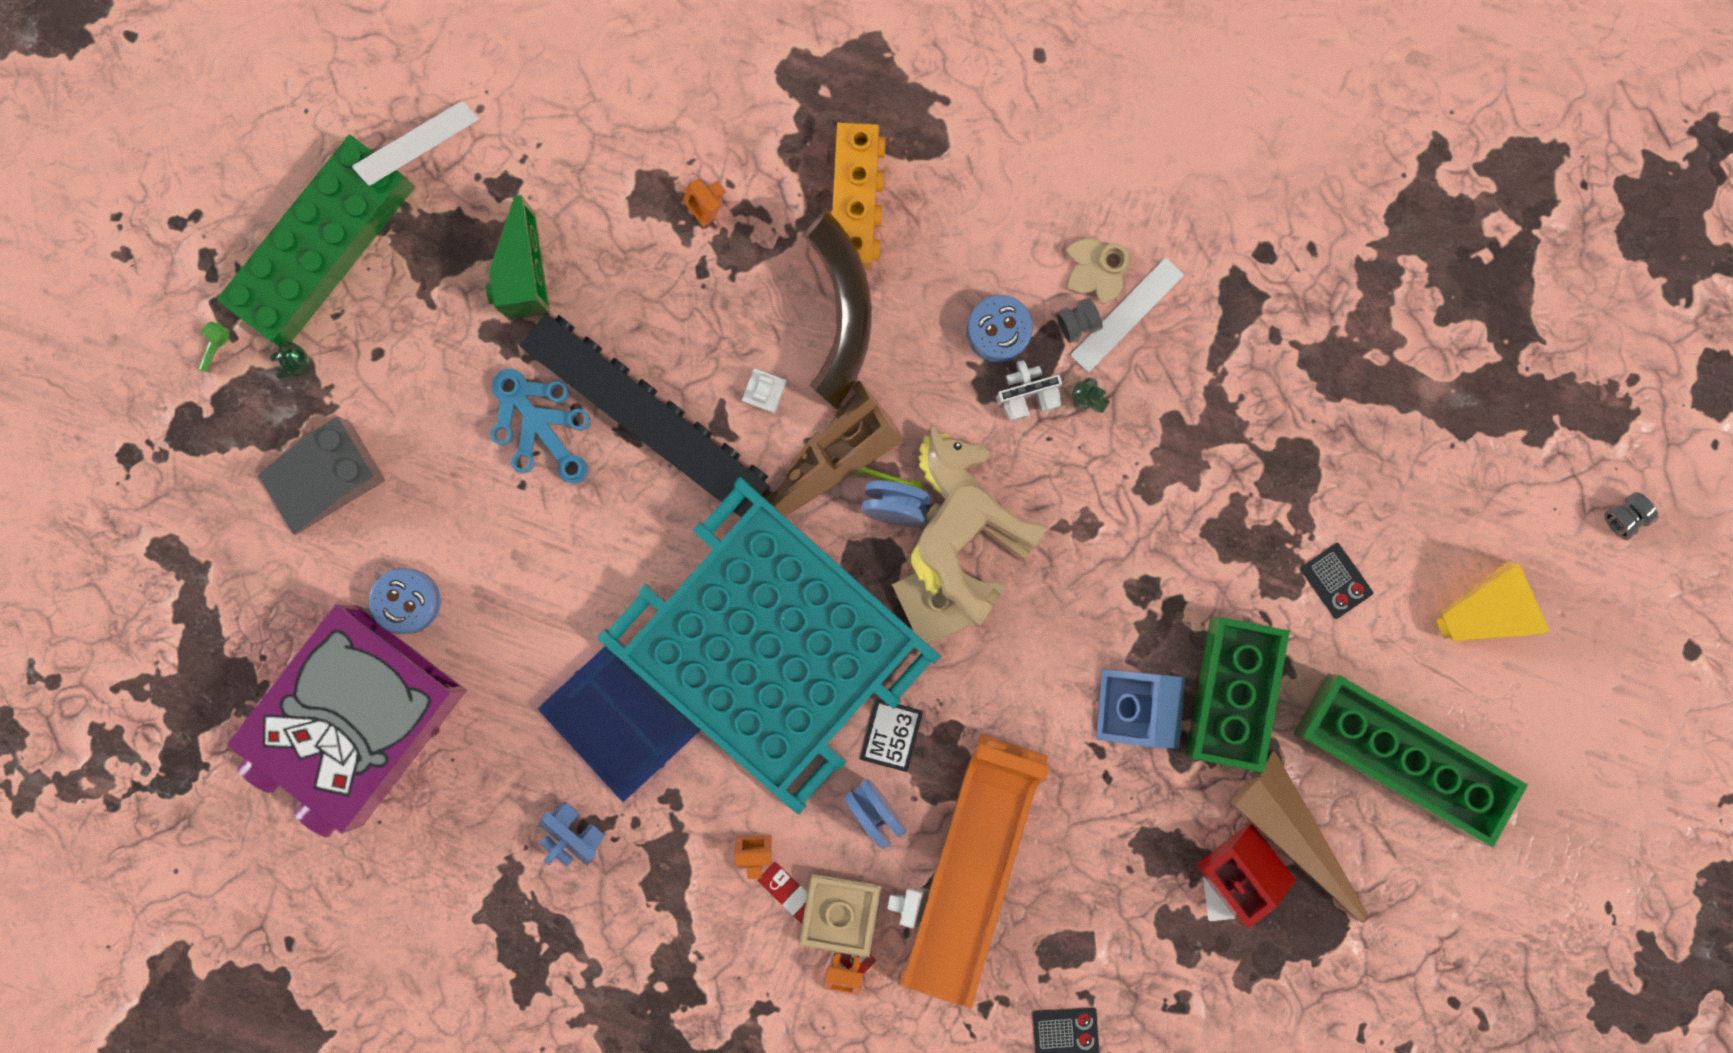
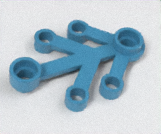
[490,369,591,484]

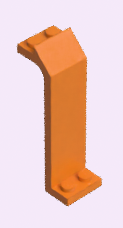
[898,734,1050,1009]

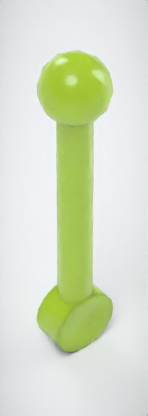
[854,466,923,489]

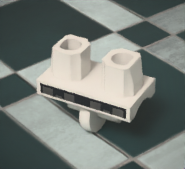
[996,360,1062,422]

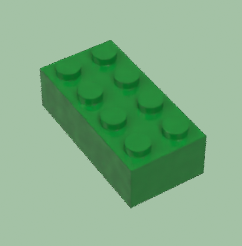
[1185,617,1290,773]

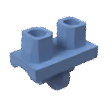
[539,802,604,867]

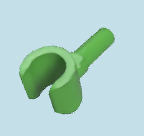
[199,322,230,372]

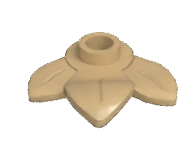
[1066,238,1131,304]

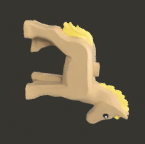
[911,426,1049,627]

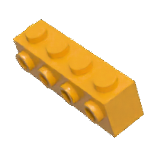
[832,123,886,271]

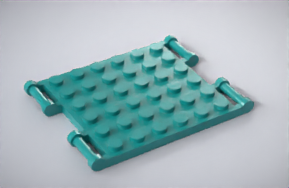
[597,477,942,814]

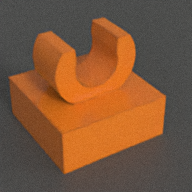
[682,179,726,227]
[734,835,772,879]
[823,953,863,996]

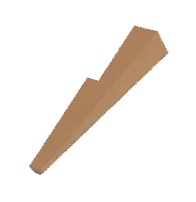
[764,380,905,517]
[1229,750,1367,923]

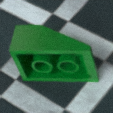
[486,195,550,320]

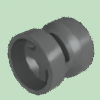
[1056,297,1103,343]
[1604,492,1659,540]

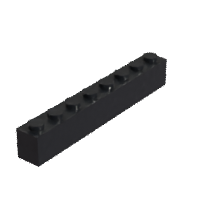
[520,313,771,518]

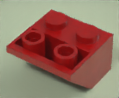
[1195,822,1296,929]

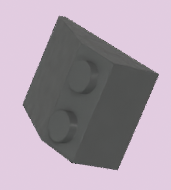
[258,416,386,535]

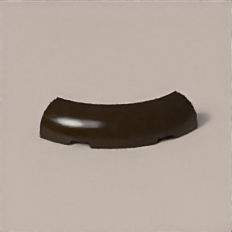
[802,209,872,409]

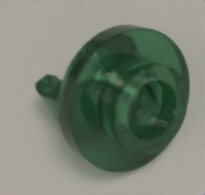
[270,342,309,379]
[1072,377,1110,413]

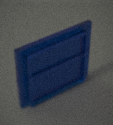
[537,641,701,802]

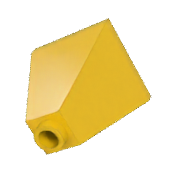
[1436,560,1550,641]

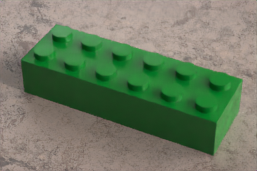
[216,134,415,349]
[1293,674,1528,848]

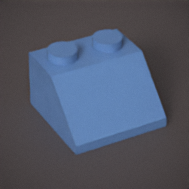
[1096,669,1185,748]

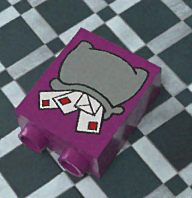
[226,604,467,837]

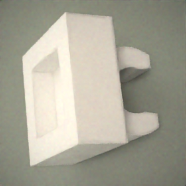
[742,368,787,415]
[887,887,929,928]

